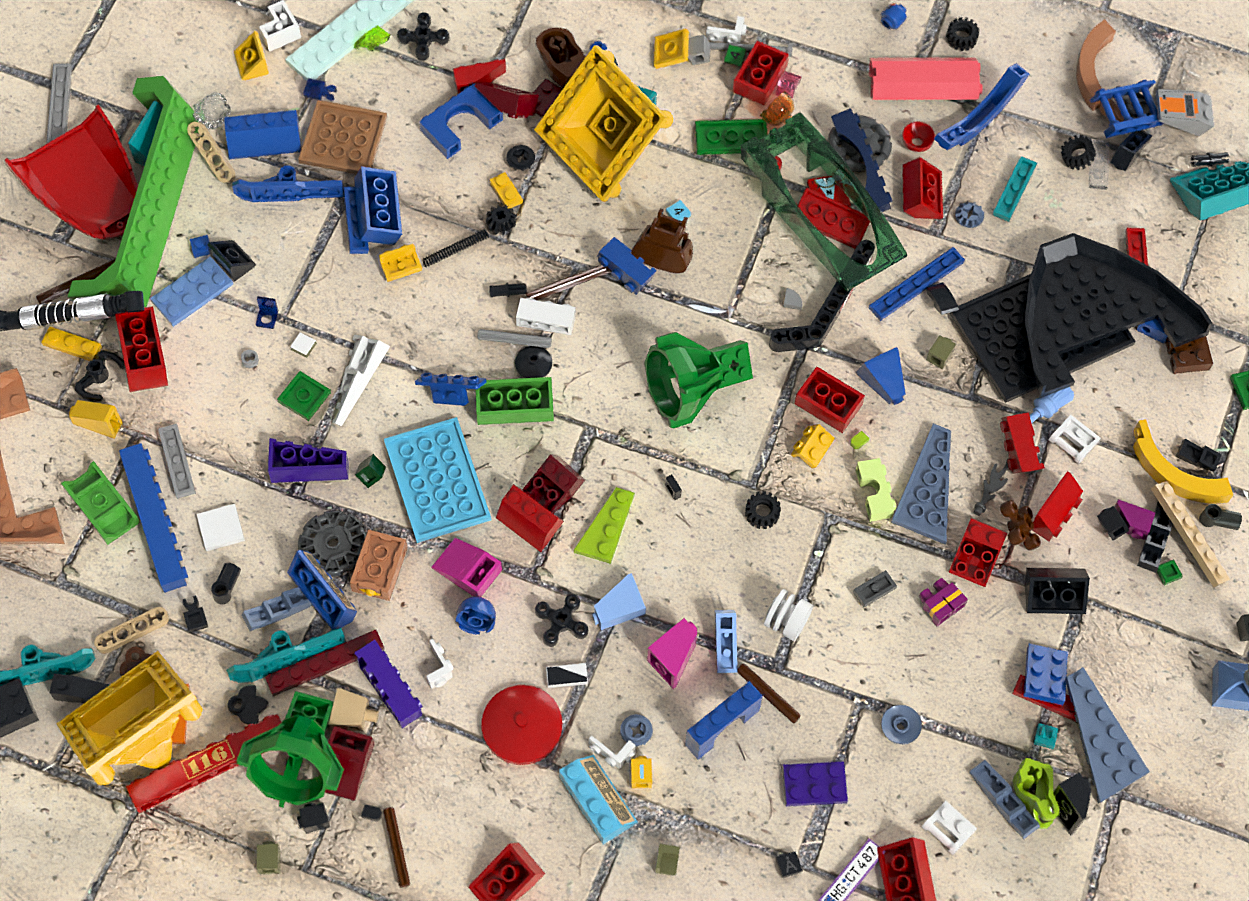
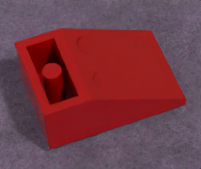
[949,517,1008,587]

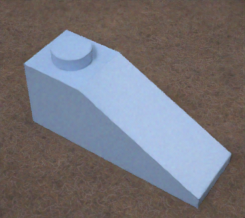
[715,610,737,673]

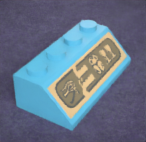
[559,755,638,845]

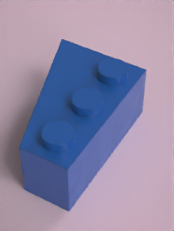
[597,237,657,295]

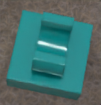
[1033,723,1059,749]

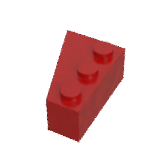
[1000,412,1045,474]

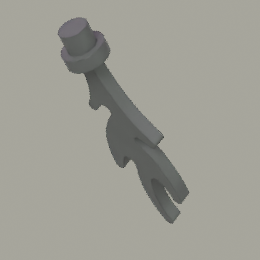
[974,459,1008,516]

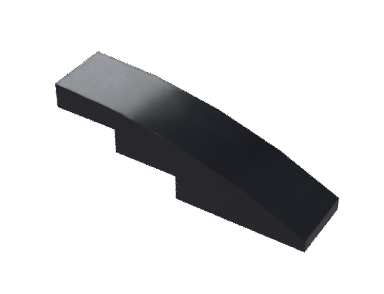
[1137,501,1173,573]

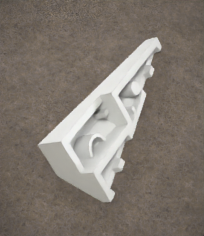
[332,335,390,426]

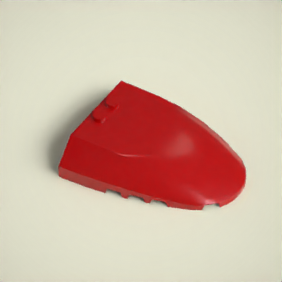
[4,105,138,240]

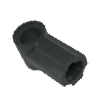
[1199,504,1242,530]

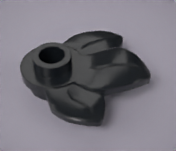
[227,685,269,724]

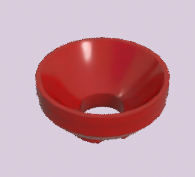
[902,121,935,152]

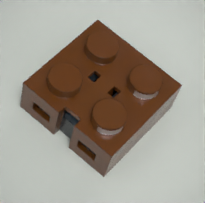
[1165,336,1213,374]

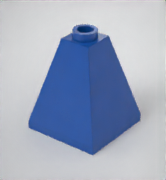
[856,347,906,405]

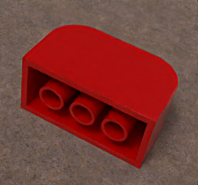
[115,306,168,392]

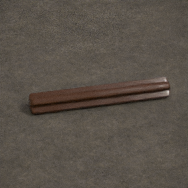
[737,663,801,723]
[383,807,410,888]

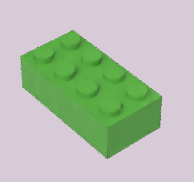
[476,377,554,425]

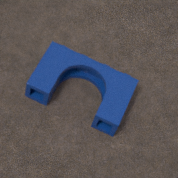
[419,83,503,159]
[685,681,763,760]

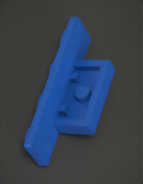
[415,373,487,406]

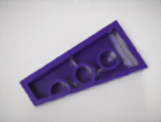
[268,438,349,483]
[355,640,423,728]

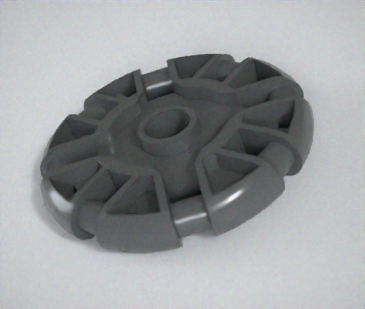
[827,115,892,172]
[298,510,367,577]

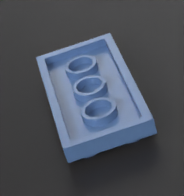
[150,256,234,327]

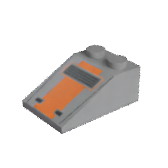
[1156,89,1214,136]

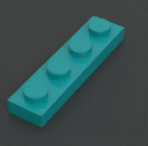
[992,156,1037,222]

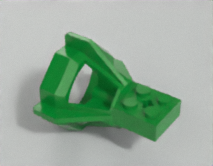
[644,332,753,428]
[237,691,344,808]

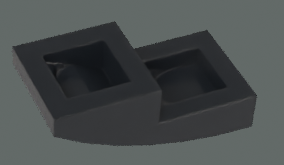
[926,282,959,315]
[1176,439,1222,471]

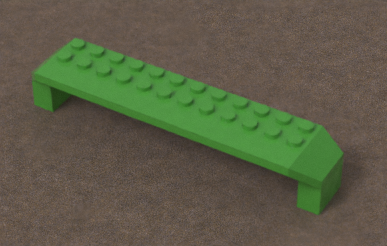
[68,76,203,307]

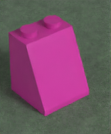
[647,618,697,689]

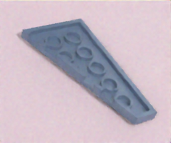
[891,423,951,545]
[1065,667,1150,803]

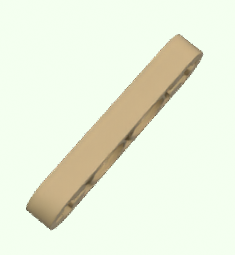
[187,122,236,183]
[94,607,169,654]

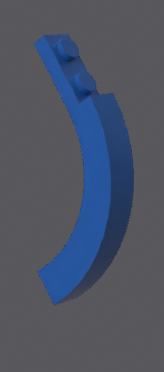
[934,63,1030,150]

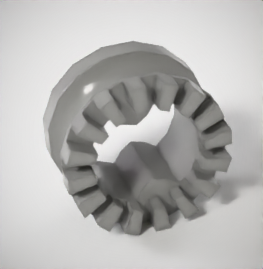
[241,350,259,368]

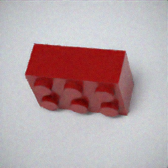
[733,41,789,106]
[795,366,865,433]

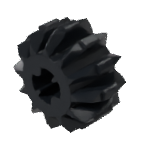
[486,203,517,235]

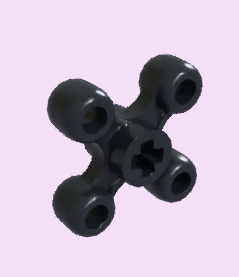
[397,12,450,61]
[535,594,588,647]

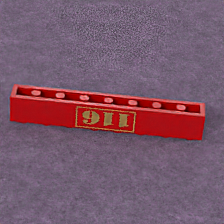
[126,714,282,813]

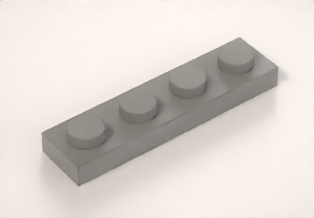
[158,424,196,499]

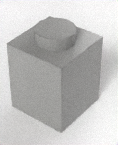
[688,35,710,65]

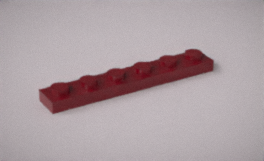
[265,629,385,696]

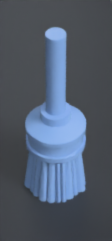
[1029,387,1074,423]

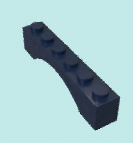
[831,108,893,217]

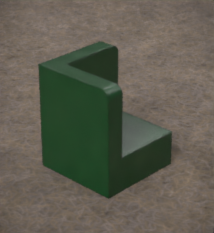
[355,454,386,488]

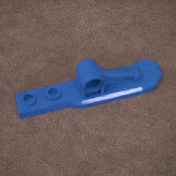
[232,165,344,202]

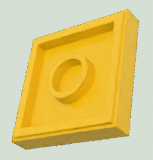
[654,28,689,69]

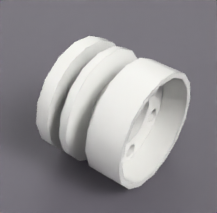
[764,589,814,641]

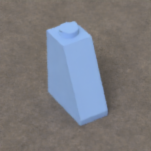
[592,573,646,630]

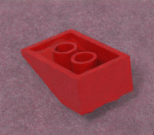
[468,843,546,901]

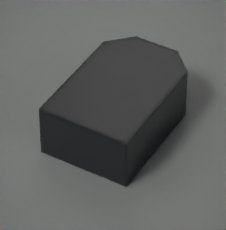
[361,804,382,821]

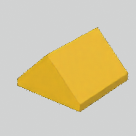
[234,31,269,80]

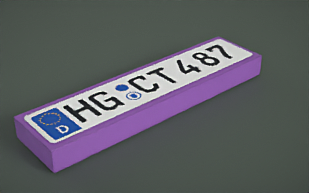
[818,839,885,901]

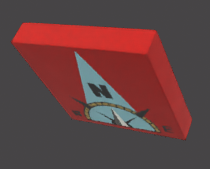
[807,174,851,207]

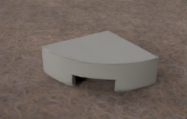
[783,288,802,310]

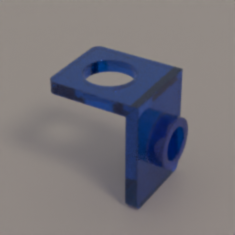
[256,296,279,329]

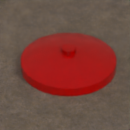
[481,685,562,765]

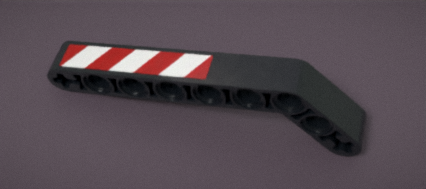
[769,240,875,352]

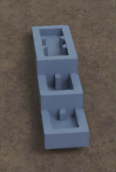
[242,587,313,631]
[969,760,1040,839]

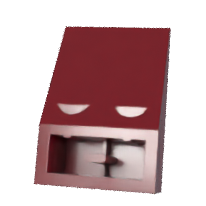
[523,454,585,513]
[320,726,375,801]

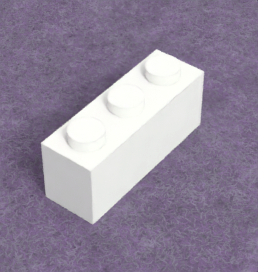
[516,298,576,335]

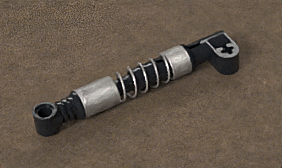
[0,291,145,332]

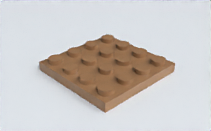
[298,100,387,174]

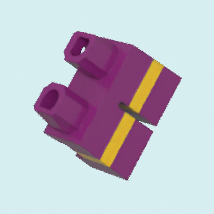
[919,578,968,627]

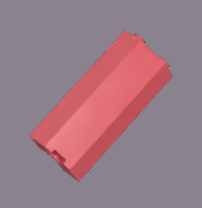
[869,57,983,100]

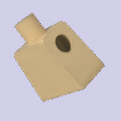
[329,688,379,731]

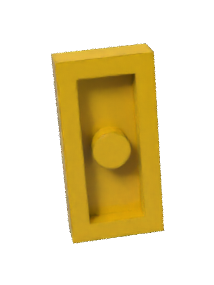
[489,172,523,209]

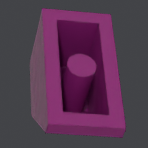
[1114,499,1155,540]

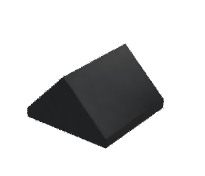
[208,240,256,282]

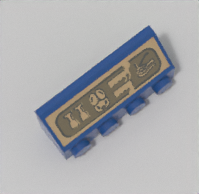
[287,550,357,630]

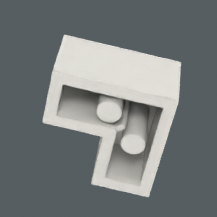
[259,0,301,52]

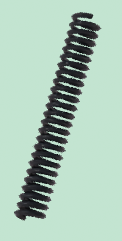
[423,229,489,268]

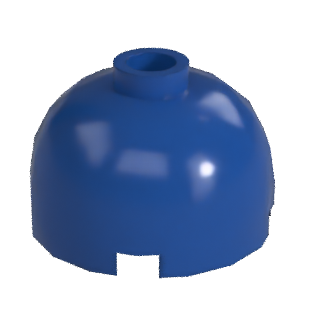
[456,597,496,635]

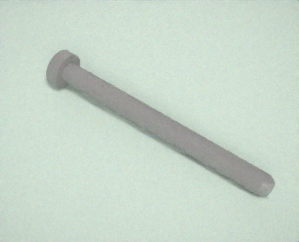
[709,42,792,57]

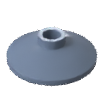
[881,705,922,745]

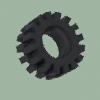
[946,17,979,51]
[1061,135,1096,170]
[745,491,781,529]

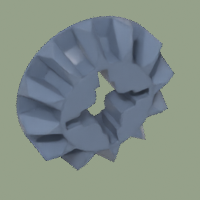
[955,201,984,228]
[620,714,653,747]

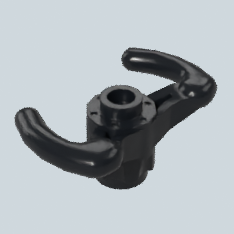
[74,350,125,402]

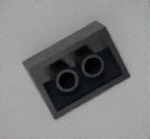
[1025,567,1090,614]
[1053,772,1092,836]

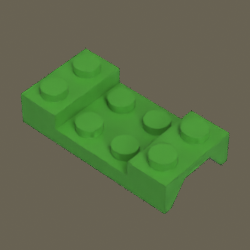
[61,461,140,545]

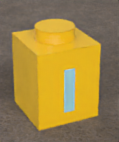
[631,756,652,788]

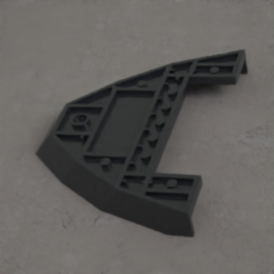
[1025,233,1212,398]

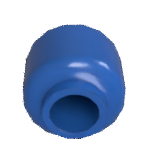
[881,3,907,30]

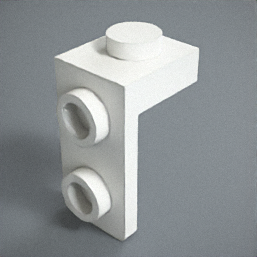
[706,16,747,44]
[426,639,454,689]
[589,736,636,769]

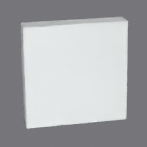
[197,504,245,551]

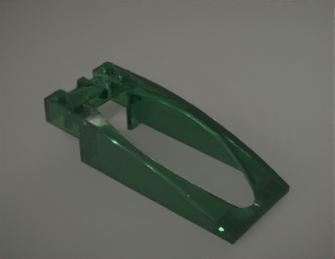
[741,112,907,291]

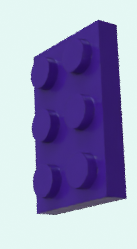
[783,762,848,806]

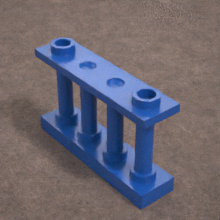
[1090,79,1164,138]

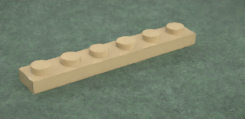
[1151,481,1230,588]

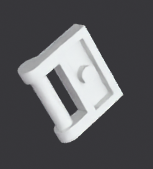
[1049,415,1101,464]
[922,801,977,855]

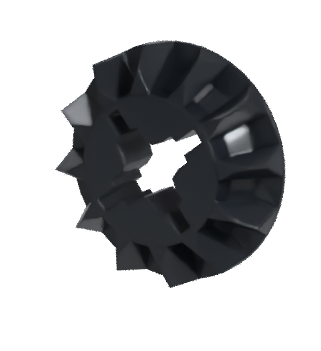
[506,145,535,171]

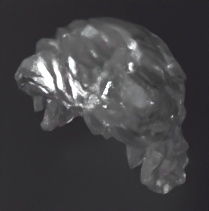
[193,92,231,129]

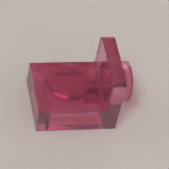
[776,71,801,101]

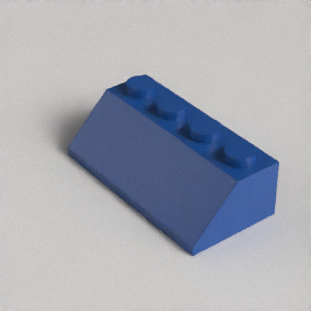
[224,110,301,160]

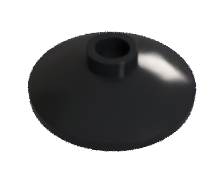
[515,346,552,378]

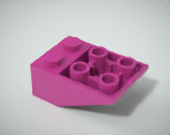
[431,538,502,597]

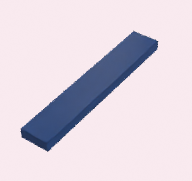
[869,247,965,321]

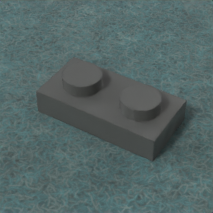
[853,570,897,607]

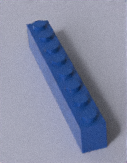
[119,443,188,593]

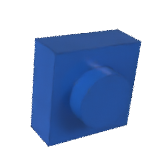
[190,235,210,258]

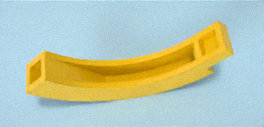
[1133,419,1233,504]

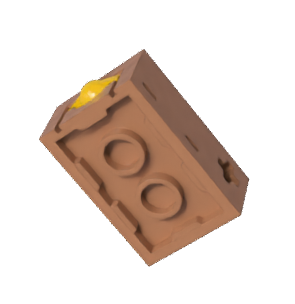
[350,530,408,601]

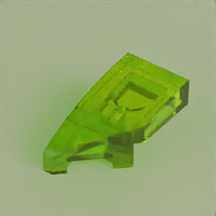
[353,25,390,52]

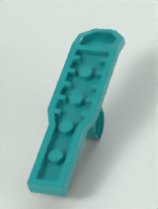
[226,628,346,683]
[0,645,96,687]

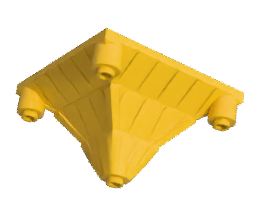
[534,45,673,202]
[56,651,203,785]

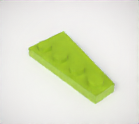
[574,487,635,564]

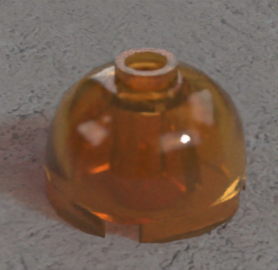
[759,91,795,126]

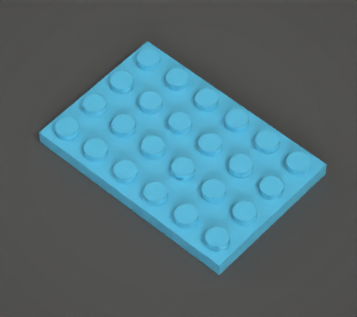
[384,417,491,543]

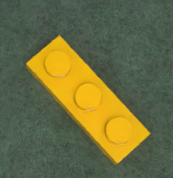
[41,326,102,361]

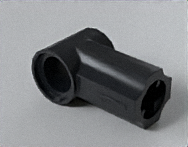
[211,563,241,605]

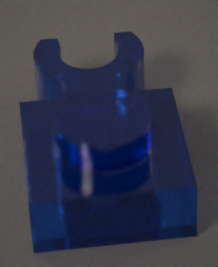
[303,78,337,101]

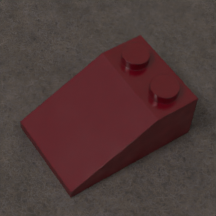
[475,83,539,118]

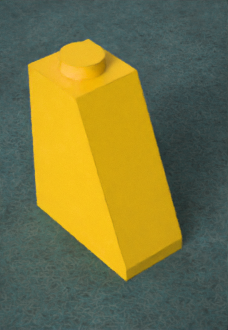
[69,400,123,439]

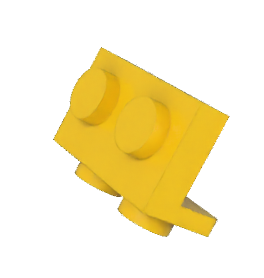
[379,244,422,282]
[791,424,835,468]

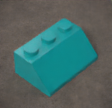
[128,101,163,166]

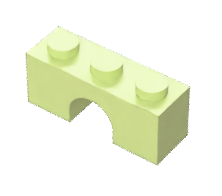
[855,458,896,522]

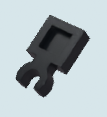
[183,596,209,633]

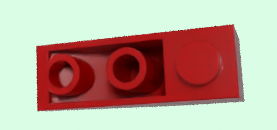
[453,59,506,95]

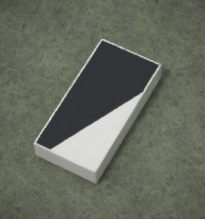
[546,663,588,688]

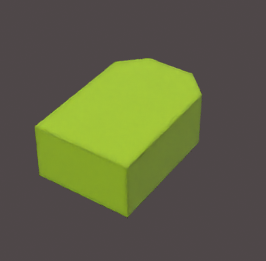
[850,431,869,450]

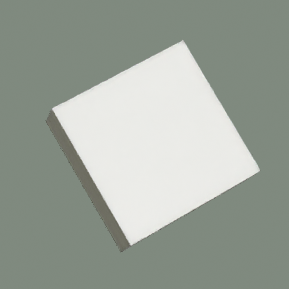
[290,333,317,358]

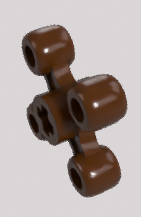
[1000,500,1041,551]

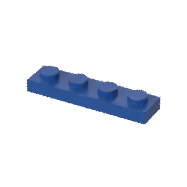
[343,187,369,254]

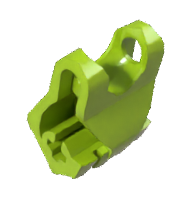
[1012,758,1059,829]

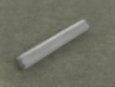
[478,329,552,348]

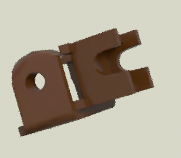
[631,208,693,273]

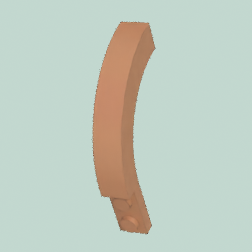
[1076,19,1124,122]

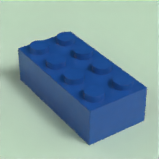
[354,167,402,245]

